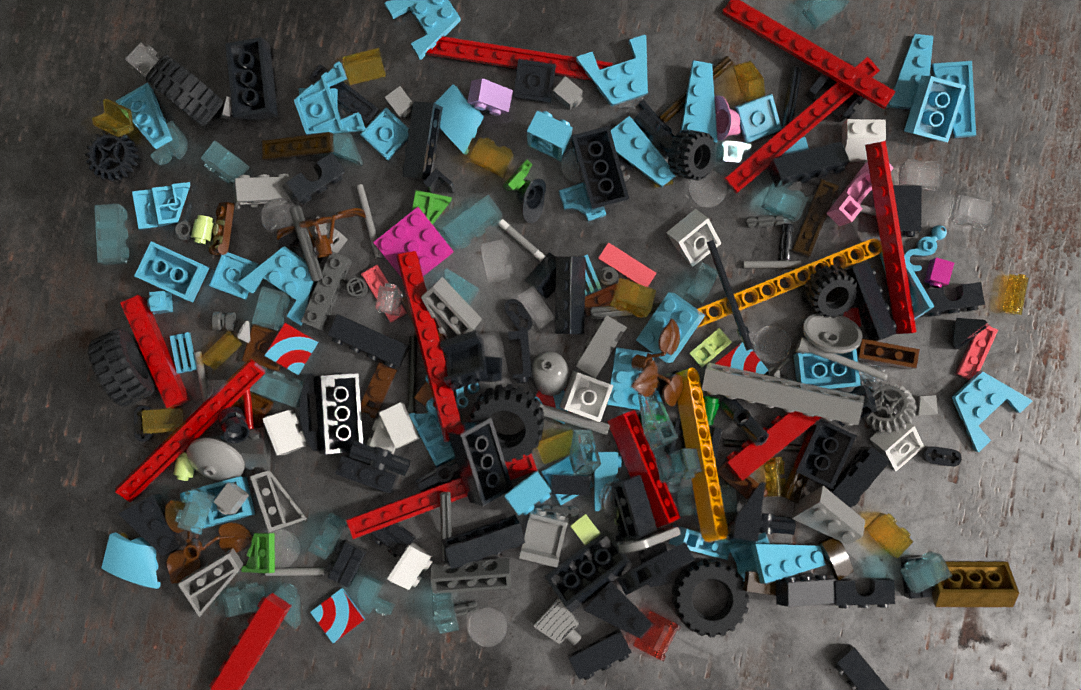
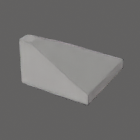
[233,318,250,343]
[916,395,938,416]

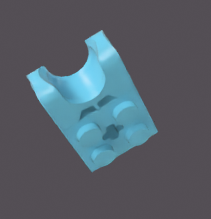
[180,477,255,531]

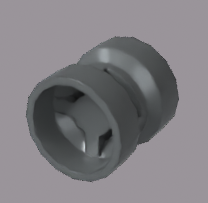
[347,277,368,299]
[212,311,236,331]

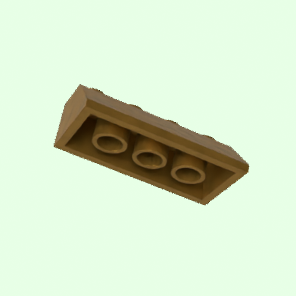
[930,561,1019,607]

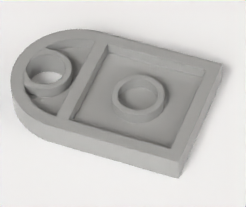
[617,527,681,553]

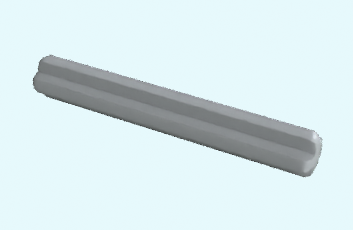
[540,404,609,434]

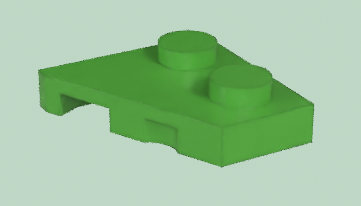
[502,160,532,191]
[412,190,452,224]
[242,533,275,573]

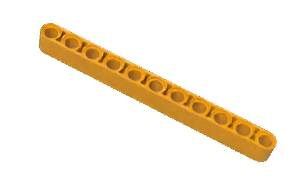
[697,238,882,328]

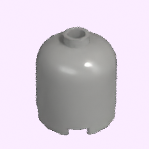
[531,351,570,396]

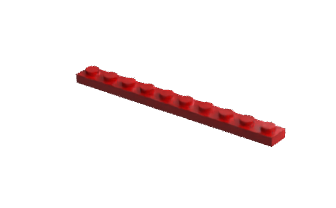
[723,0,896,109]
[425,36,613,81]
[724,57,880,194]
[865,141,917,334]
[396,251,462,442]
[115,358,265,502]
[346,453,537,539]

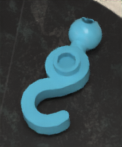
[904,225,947,272]

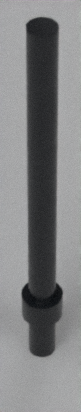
[706,240,753,351]

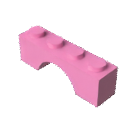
[827,161,893,226]

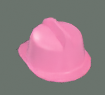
[715,96,740,140]

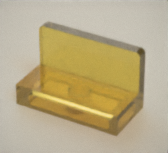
[343,48,386,85]
[92,99,134,137]
[142,408,183,434]
[537,429,580,464]

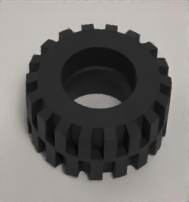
[667,129,717,181]
[804,265,859,318]

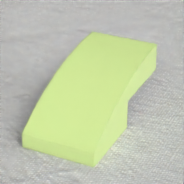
[690,328,732,367]
[570,514,601,546]

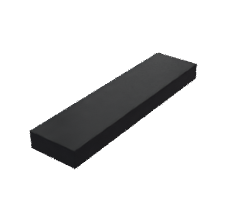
[309,64,380,125]

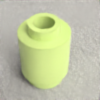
[191,215,214,244]
[173,452,195,481]

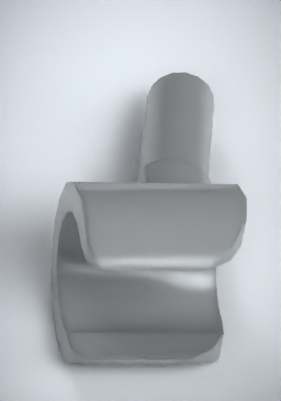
[768,358,790,378]

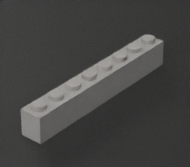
[702,363,864,425]

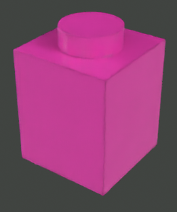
[924,257,954,288]

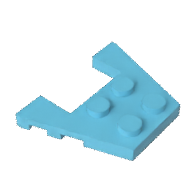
[384,0,460,60]
[576,35,648,106]
[294,62,366,135]
[238,246,314,326]
[952,371,1032,452]

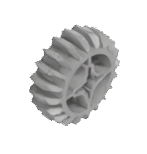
[864,383,916,434]

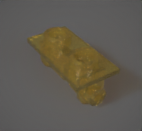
[1002,274,1028,315]
[201,331,242,371]
[764,457,785,497]

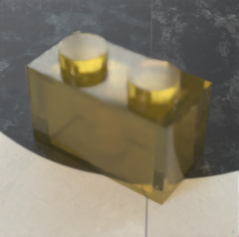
[469,138,514,178]
[610,278,656,317]
[865,513,914,558]

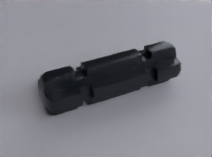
[779,223,793,261]

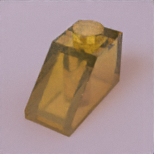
[733,61,765,102]

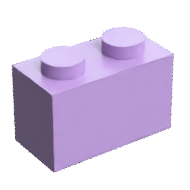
[467,78,513,116]

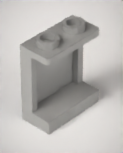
[519,508,569,567]

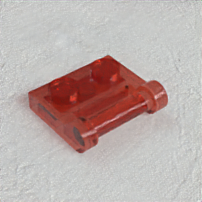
[633,610,682,662]

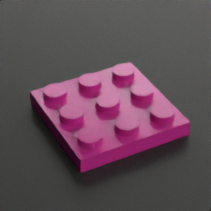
[373,207,454,278]

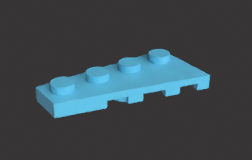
[887,34,933,110]
[932,61,976,138]
[116,83,173,149]
[751,544,826,584]

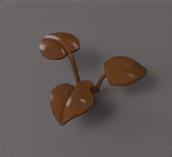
[277,208,366,257]
[630,318,684,406]
[165,500,253,584]

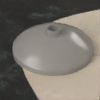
[803,313,862,354]
[187,438,245,481]

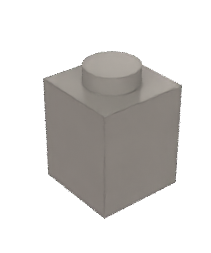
[553,76,583,110]
[385,86,413,120]
[214,483,249,515]

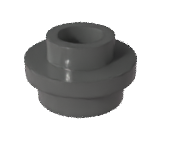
[175,221,193,240]
[599,267,618,286]

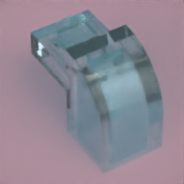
[150,121,188,165]
[716,141,751,163]
[308,513,347,560]
[357,575,395,616]
[431,589,459,634]

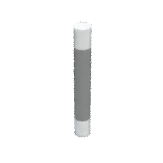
[498,219,545,262]

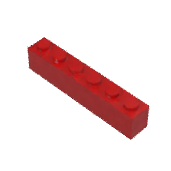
[120,295,191,409]
[607,410,681,528]
[724,411,822,482]
[209,593,292,690]

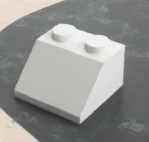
[842,119,886,162]
[666,209,722,267]
[560,371,613,422]
[378,402,420,448]
[263,410,307,455]
[870,423,924,472]
[387,542,433,590]

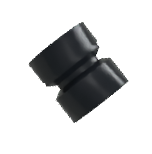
[218,407,250,444]

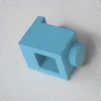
[147,291,173,314]

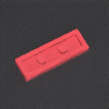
[598,242,656,290]
[361,264,407,323]
[955,326,998,380]

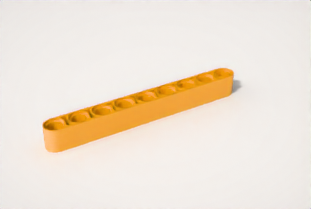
[675,368,728,542]

